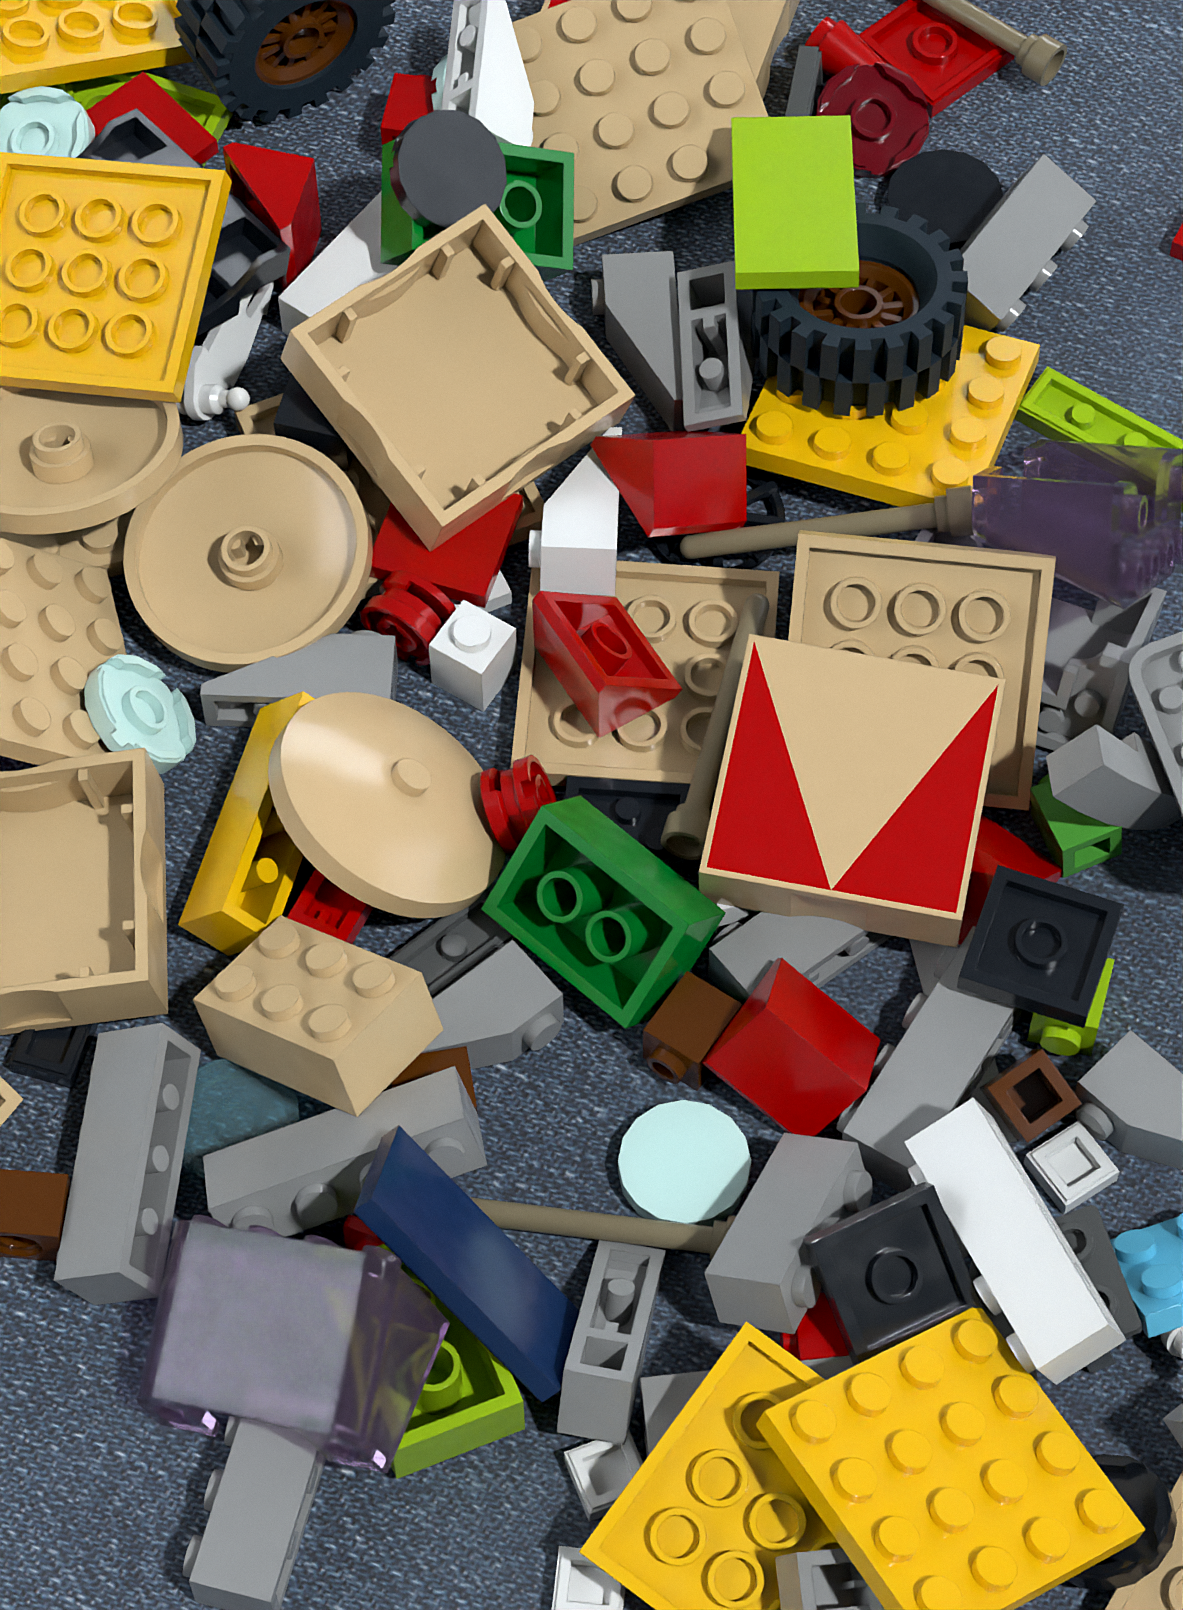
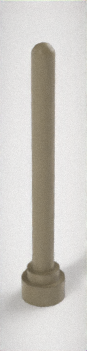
[922,0,1067,86]
[679,485,978,559]
[661,593,769,860]
[470,1197,736,1261]

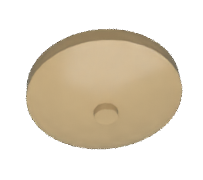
[0,386,184,535]
[123,434,373,673]
[268,692,506,918]

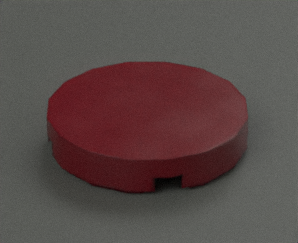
[814,62,930,179]

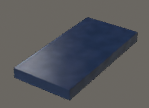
[354,1125,580,1402]

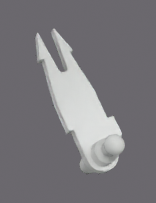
[176,281,274,421]

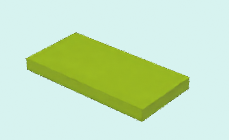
[731,115,859,290]

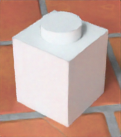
[429,599,518,712]

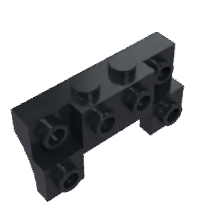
[76,108,291,336]

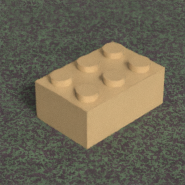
[193,915,444,1117]

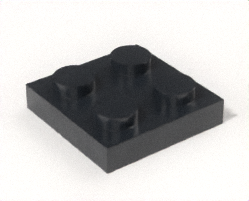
[957,865,1124,1028]
[803,1182,983,1366]

